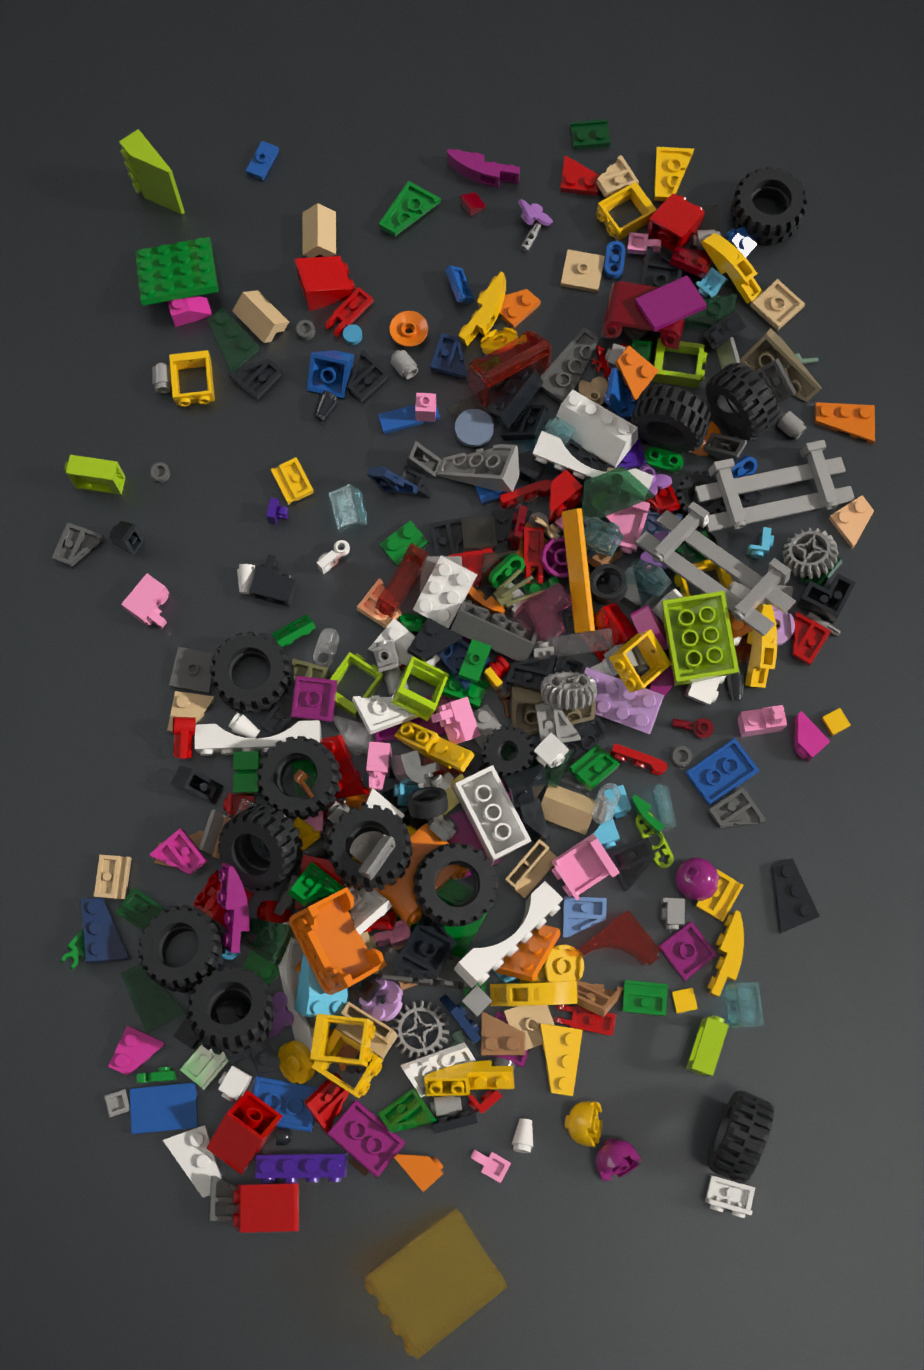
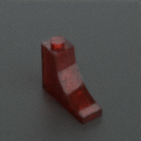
[375,543,429,618]
[578,910,661,966]

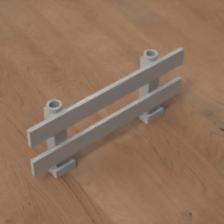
[695,440,855,532]
[635,501,796,636]

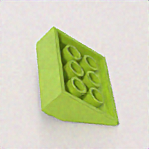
[119,129,185,215]
[661,591,739,686]

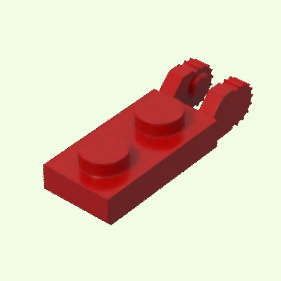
[324,287,374,337]
[499,479,551,509]
[523,527,544,584]
[610,743,668,776]
[553,1004,617,1036]

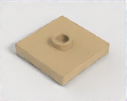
[560,249,605,293]
[750,279,805,331]
[503,1005,554,1050]

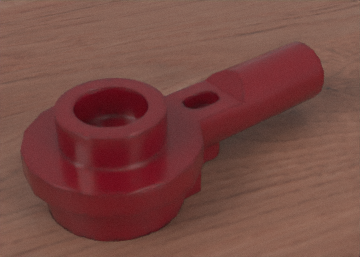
[672,718,714,739]

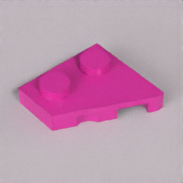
[150,828,208,875]
[108,1026,166,1076]

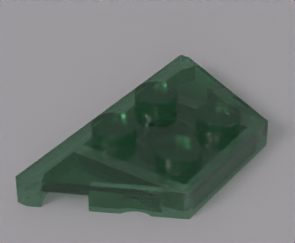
[582,466,655,526]

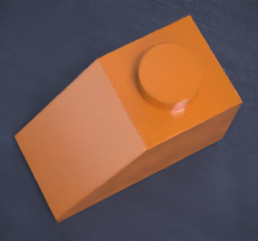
[394,1154,444,1192]

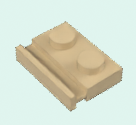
[94,855,132,900]

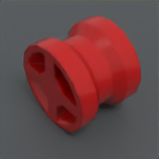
[487,655,510,679]

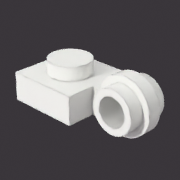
[317,540,350,575]

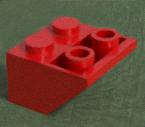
[548,470,582,525]
[579,603,638,662]
[192,870,254,927]

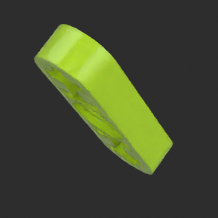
[635,812,674,869]

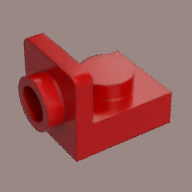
[223,793,255,817]
[257,900,291,924]
[468,1089,502,1114]

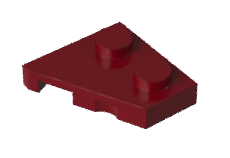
[669,247,712,279]
[507,505,528,550]

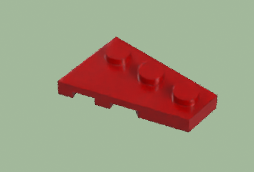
[320,735,369,799]

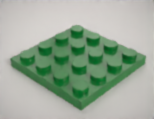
[135,237,219,306]

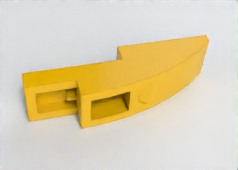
[701,233,763,304]
[459,272,506,347]
[745,604,777,688]
[395,721,475,772]
[707,910,744,998]
[490,981,578,1006]
[424,1060,514,1096]

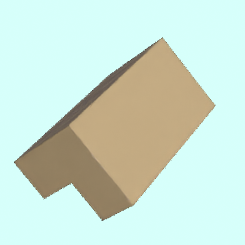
[302,203,336,258]
[233,290,289,343]
[541,783,598,835]
[505,839,557,900]
[336,1002,398,1059]

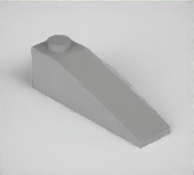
[437,444,519,492]

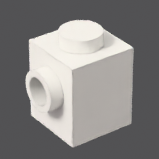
[534,733,569,768]
[218,1066,253,1102]

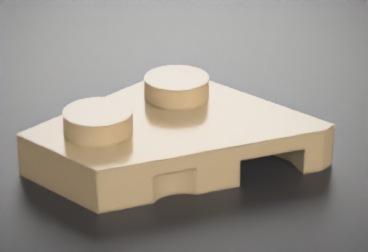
[596,155,639,197]
[167,691,215,733]

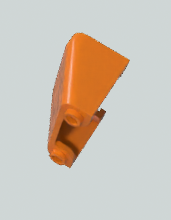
[373,823,468,927]
[289,887,387,995]

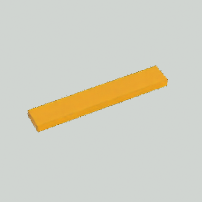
[562,509,595,633]

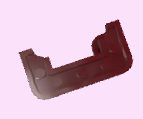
[601,281,685,350]

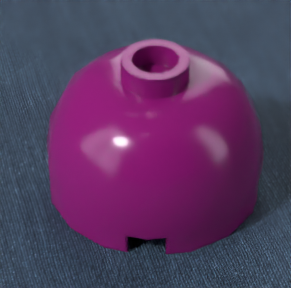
[540,537,569,578]
[676,857,719,901]
[596,1138,642,1181]

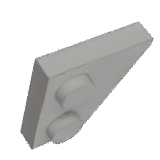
[535,703,581,743]

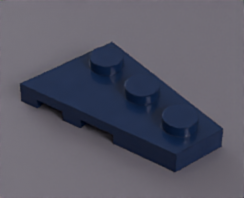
[437,640,490,691]
[80,898,129,964]

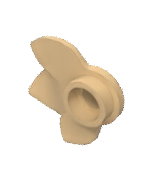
[578,377,608,406]
[532,515,562,540]

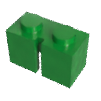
[233,751,264,796]

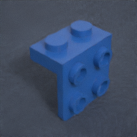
[604,368,647,420]

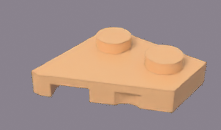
[829,495,874,548]
[357,579,402,628]

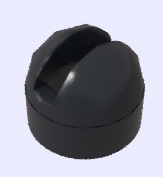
[276,1127,292,1146]

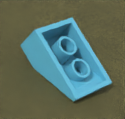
[294,953,348,1017]

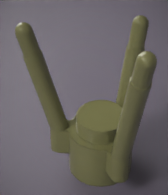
[493,569,545,607]

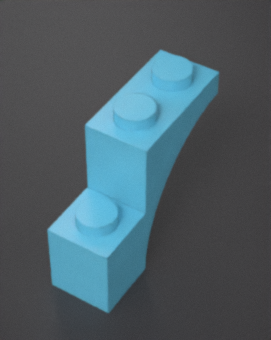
[577,785,631,849]

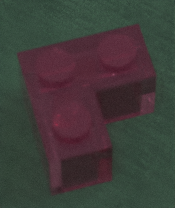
[523,583,572,641]

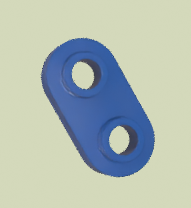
[604,241,625,279]
[731,455,757,479]

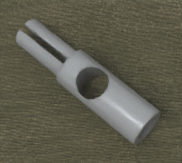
[520,221,542,252]
[807,612,840,637]

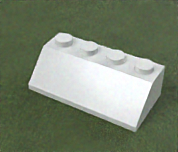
[551,390,638,468]
[453,765,531,862]

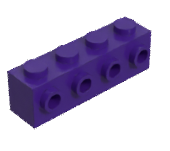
[255,1153,347,1183]

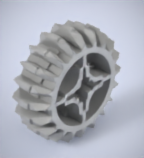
[782,527,838,580]
[540,671,597,710]
[391,1000,450,1059]

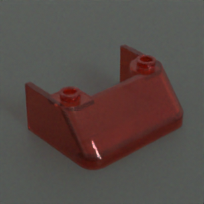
[468,330,552,407]

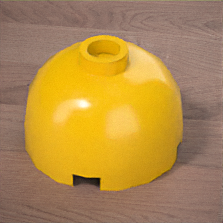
[565,1101,602,1147]

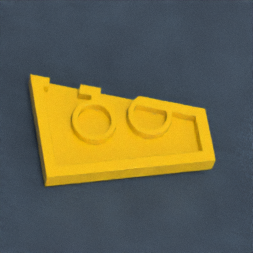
[654,147,694,201]
[539,1023,583,1096]

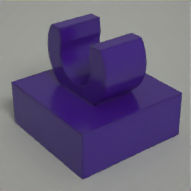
[267,498,289,525]

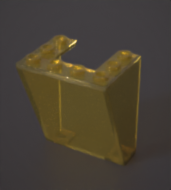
[364,1207,508,1360]

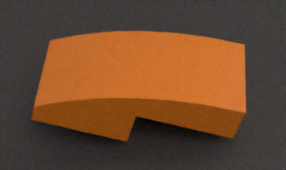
[466,586,505,615]

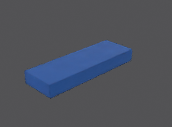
[378,404,440,434]

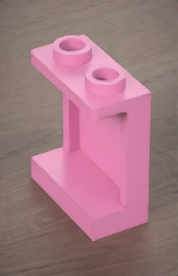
[605,493,650,554]
[551,834,619,901]

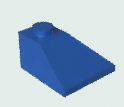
[307,350,354,398]

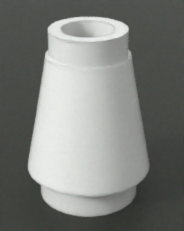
[237,564,256,594]
[228,713,260,739]
[512,1118,533,1153]

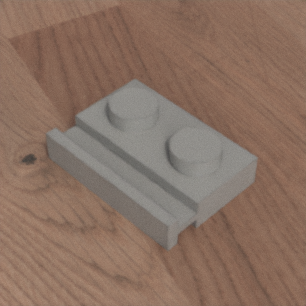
[473,704,502,751]

